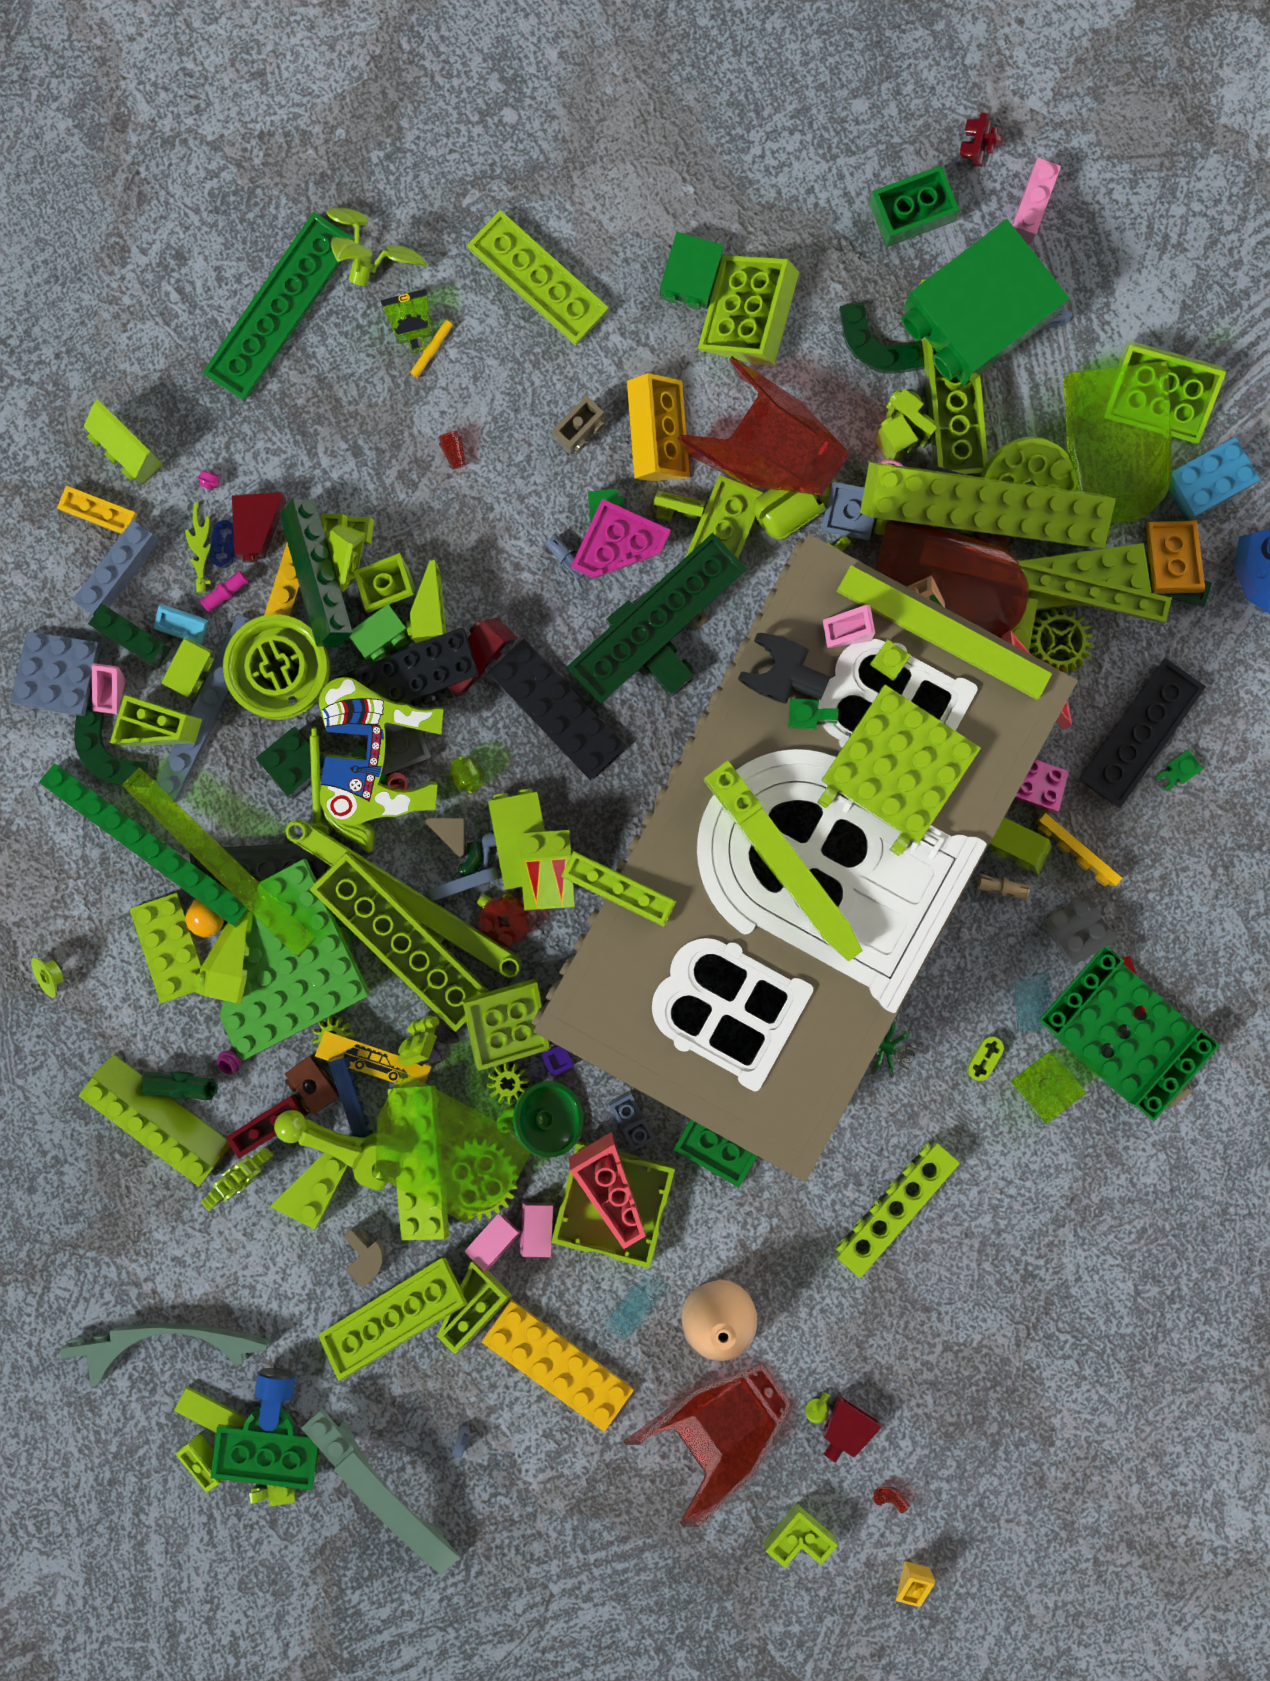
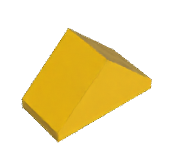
[896,1561,935,1607]

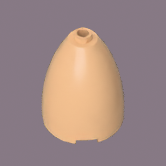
[681,1280,757,1361]

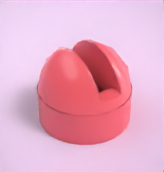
[387,772,408,789]

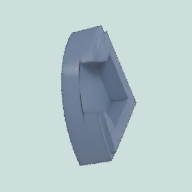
[452,1425,470,1458]

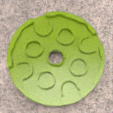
[981,437,1077,538]

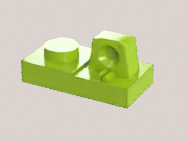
[653,490,706,521]

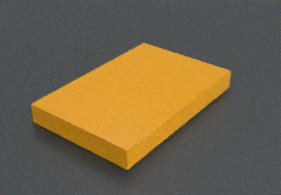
[1145,520,1205,594]

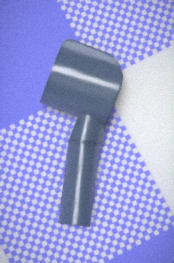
[482,833,496,868]

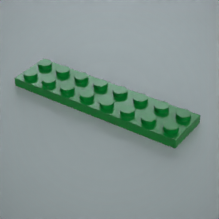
[202,211,354,402]

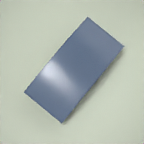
[608,1091,656,1151]

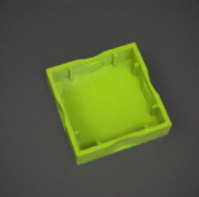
[551,1141,675,1269]

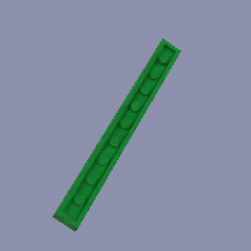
[39,763,251,928]

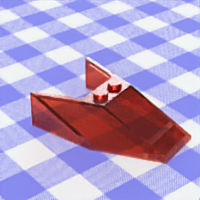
[677,356,850,496]
[623,1364,792,1527]

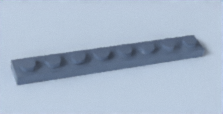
[151,614,251,804]

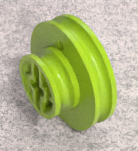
[223,614,331,720]

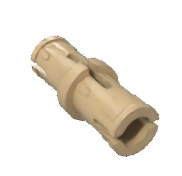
[977,874,1030,901]

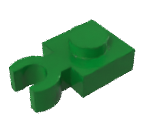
[1155,749,1203,791]

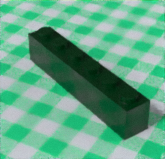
[280,498,353,647]

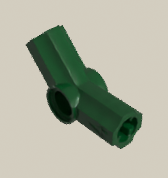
[141,1071,218,1100]

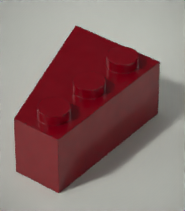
[447,617,518,697]

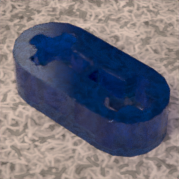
[209,520,235,568]

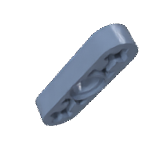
[427,867,500,902]

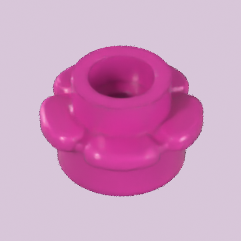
[196,470,220,490]

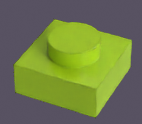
[870,639,911,681]

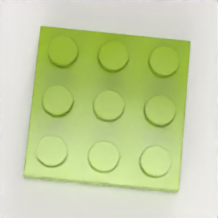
[462,979,550,1071]

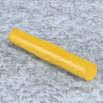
[410,320,453,378]

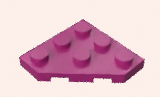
[571,499,671,579]

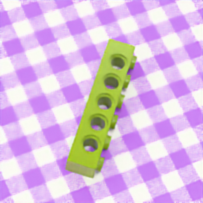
[835,1140,960,1278]

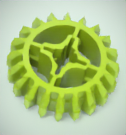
[1029,608,1093,674]

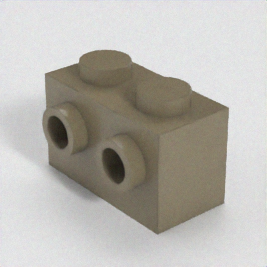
[552,395,605,455]

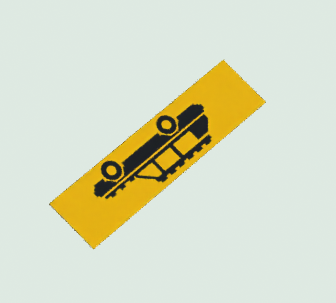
[315,1031,431,1087]

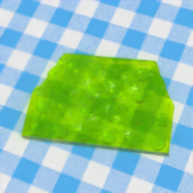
[375,1071,531,1223]

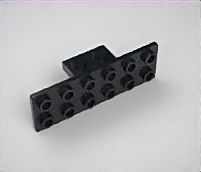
[333,627,478,707]

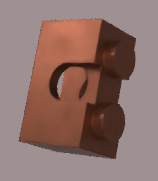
[284,1054,340,1115]

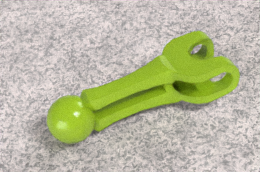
[274,1110,405,1191]

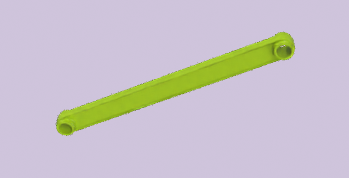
[286,819,522,977]

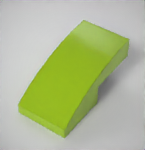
[320,513,374,544]

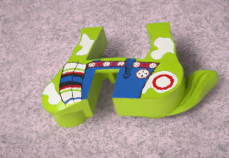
[319,677,443,853]

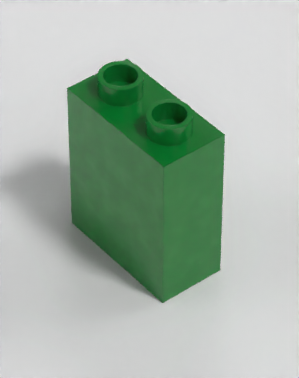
[902,219,1070,387]

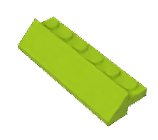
[79,1054,231,1187]

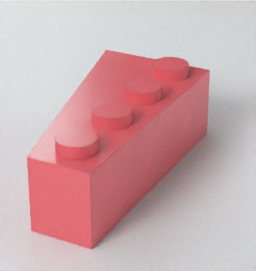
[568,1132,645,1249]

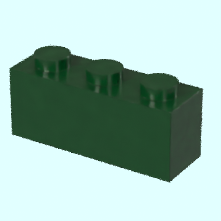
[88,603,171,669]

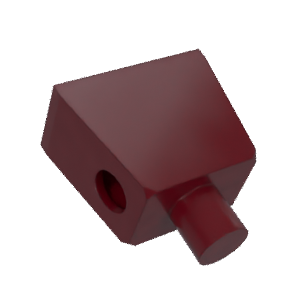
[822,1394,882,1463]

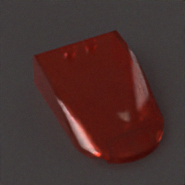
[875,520,1029,638]

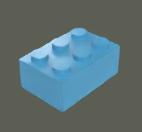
[1163,437,1260,521]

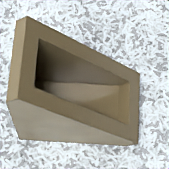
[425,818,466,858]

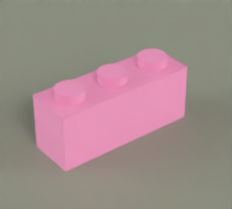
[1012,158,1061,245]

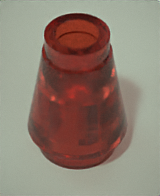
[438,431,466,470]

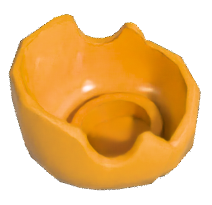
[185,899,225,938]

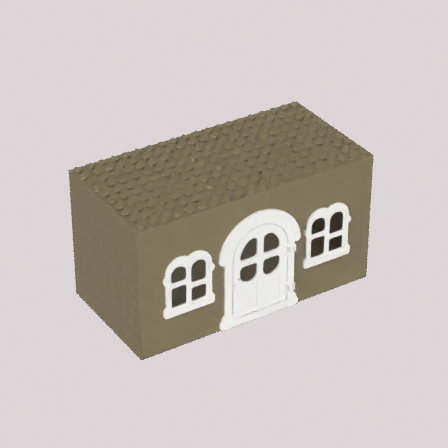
[532,534,1078,1182]

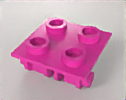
[1014,759,1069,813]

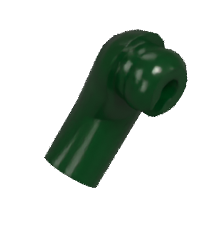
[458,841,483,877]

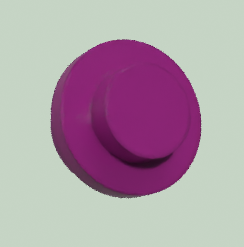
[217,1050,242,1074]

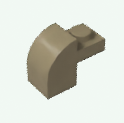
[343,1226,385,1288]

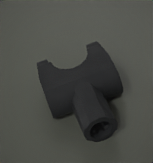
[738,633,831,704]

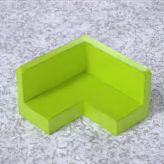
[764,1503,838,1568]

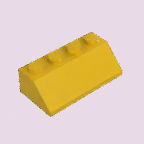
[627,373,690,481]

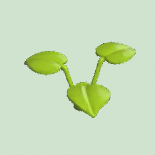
[326,208,428,286]

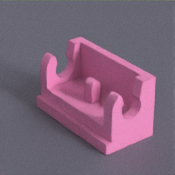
[519,1202,553,1257]
[464,1214,521,1271]

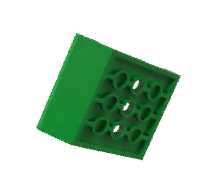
[1038,946,1220,1122]

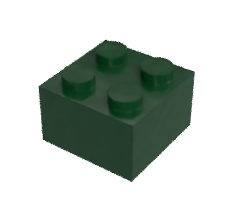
[256,726,325,799]

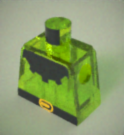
[380,289,432,353]

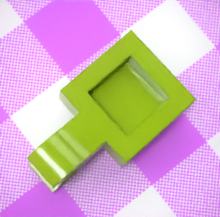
[249,1485,296,1506]

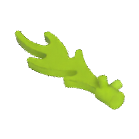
[185,502,213,593]

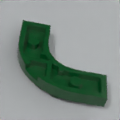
[839,302,925,374]
[74,706,148,787]

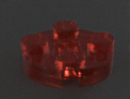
[478,896,530,947]

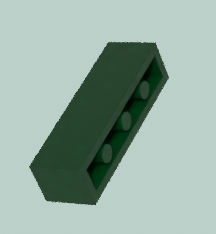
[606,600,694,698]

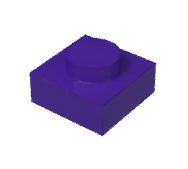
[541,1046,575,1077]

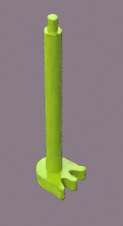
[308,727,333,834]

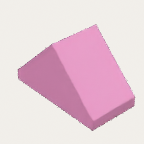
[823,605,875,648]
[92,663,126,714]

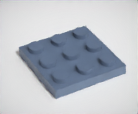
[10,631,101,716]

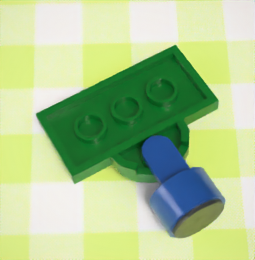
[210,1368,319,1490]

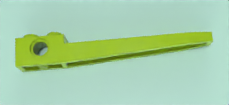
[704,760,863,962]

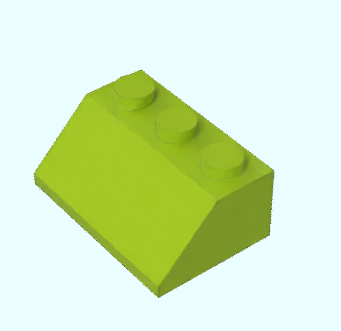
[83,399,162,484]

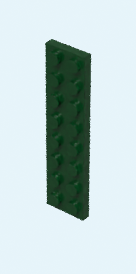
[566,532,747,705]

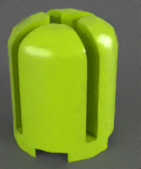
[754,470,826,541]

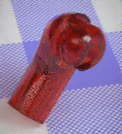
[873,1487,910,1514]

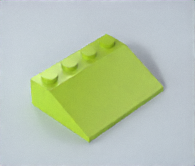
[698,255,799,366]
[1103,340,1226,444]

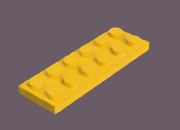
[481,1299,634,1432]

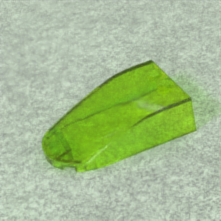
[1063,361,1172,523]

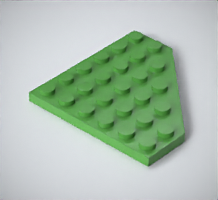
[219,859,371,1062]

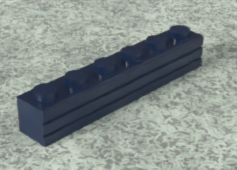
[328,1054,373,1138]

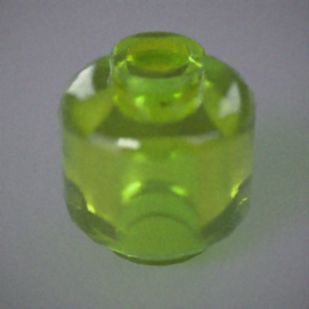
[448,755,486,794]

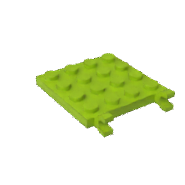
[817,685,981,856]

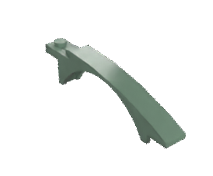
[60,1323,271,1386]
[301,1408,460,1575]

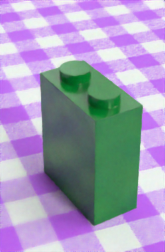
[660,231,724,310]

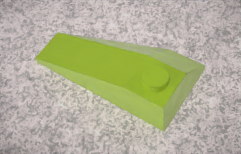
[194,899,254,1004]

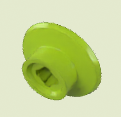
[31,957,63,998]

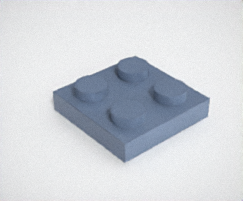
[821,481,876,541]

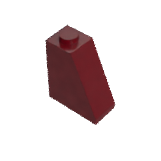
[232,492,286,563]

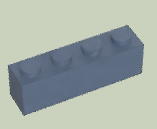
[73,520,160,615]

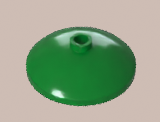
[513,1081,583,1158]

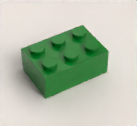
[869,165,960,247]

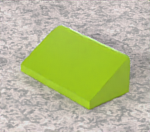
[175,1434,223,1493]

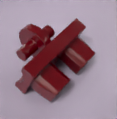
[960,113,1003,167]

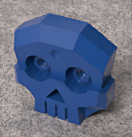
[1234,528,1270,614]

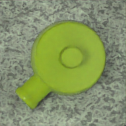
[805,1392,830,1424]

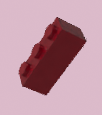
[225,1094,308,1159]

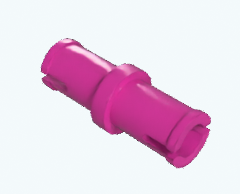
[200,570,249,613]

